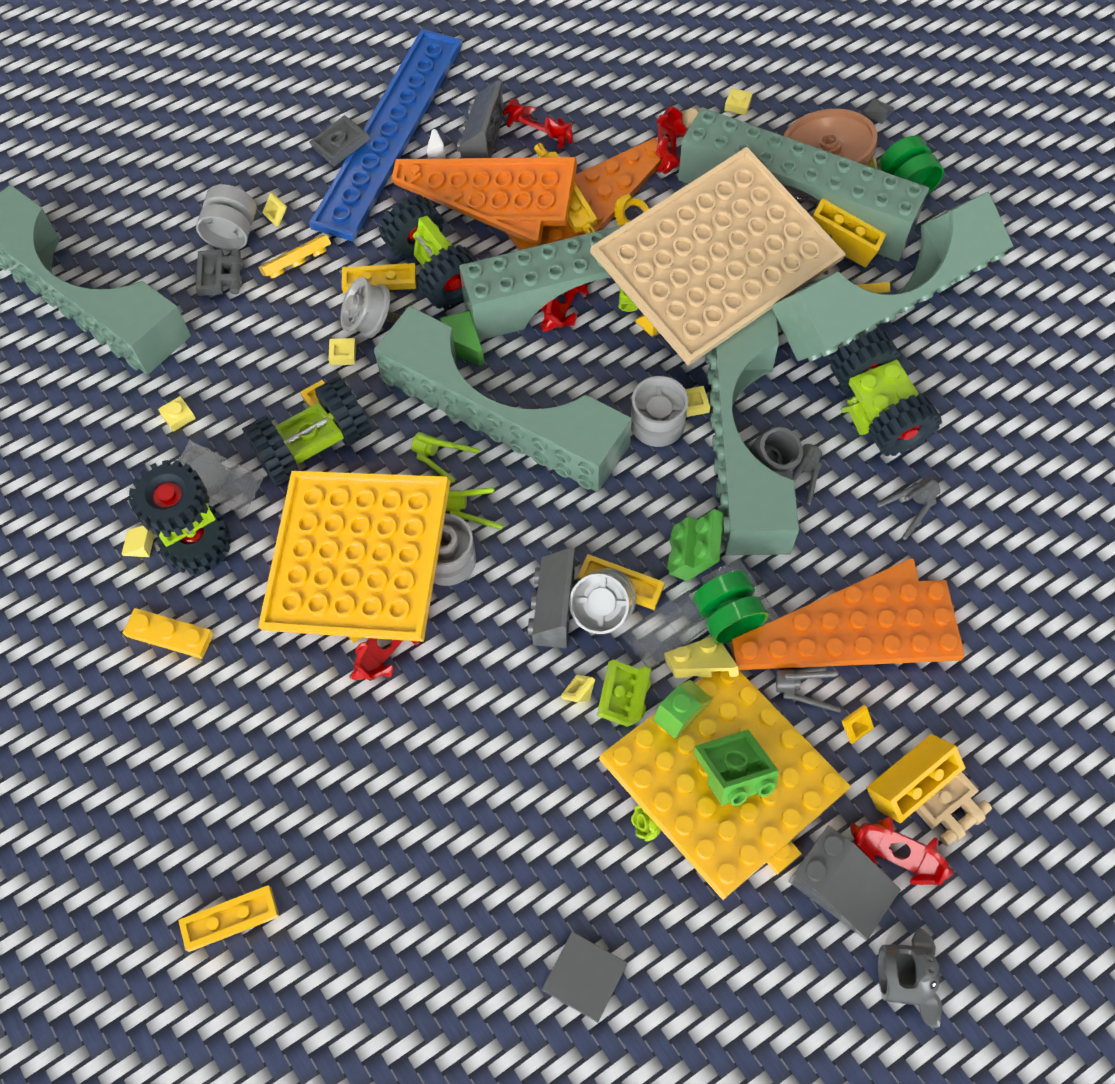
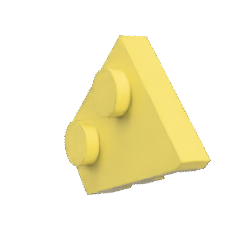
[664,637,739,678]

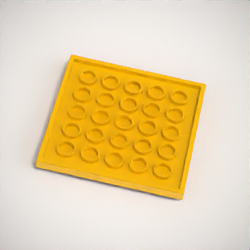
[258,471,451,642]
[599,670,851,900]

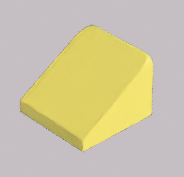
[122,526,155,557]

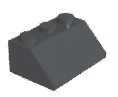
[457,81,504,158]
[528,548,575,648]

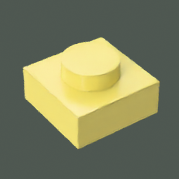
[724,88,753,115]
[328,338,356,366]
[685,386,710,417]
[158,396,196,432]

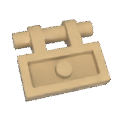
[916,772,992,846]

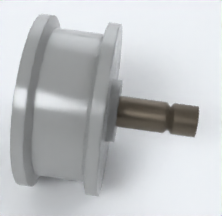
[340,277,401,338]

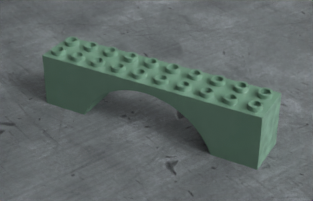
[678,107,929,262]
[0,185,191,375]
[772,191,1013,362]
[459,225,624,341]
[374,306,632,492]
[706,309,799,556]

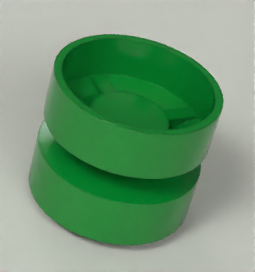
[879,135,944,194]
[692,570,769,644]

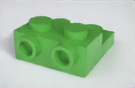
[667,509,723,581]
[694,730,779,806]

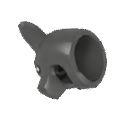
[749,427,803,479]
[878,928,942,1028]

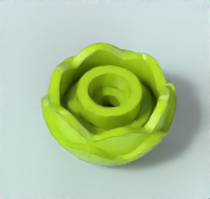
[631,805,662,841]

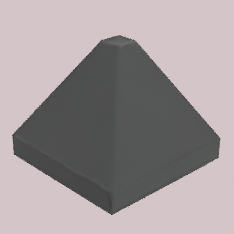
[862,98,894,124]

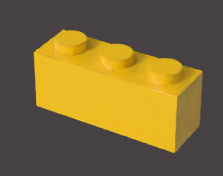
[811,198,887,268]
[866,734,965,823]

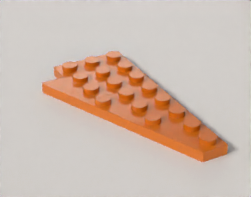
[506,138,662,250]
[392,157,577,246]
[731,559,965,670]

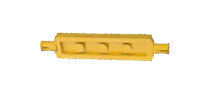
[534,143,597,234]

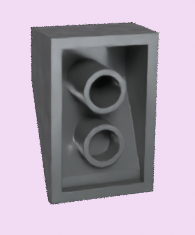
[788,825,901,941]

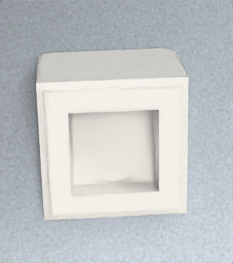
[427,129,446,159]

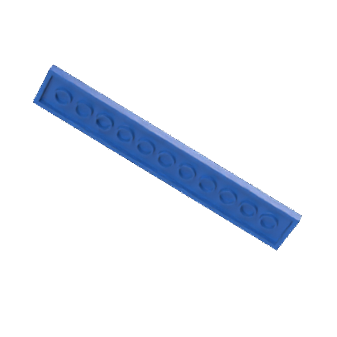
[309,29,462,242]

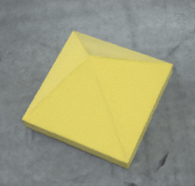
[262,193,287,227]
[561,675,595,702]

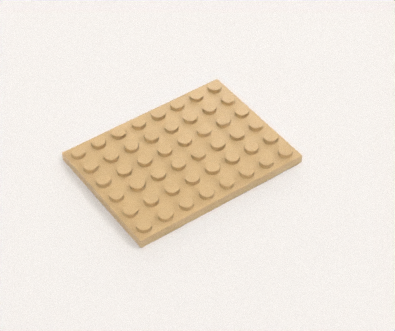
[590,147,846,366]

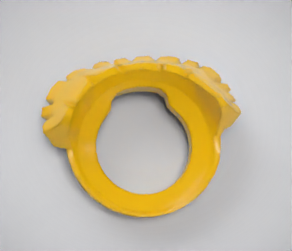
[614,194,649,226]

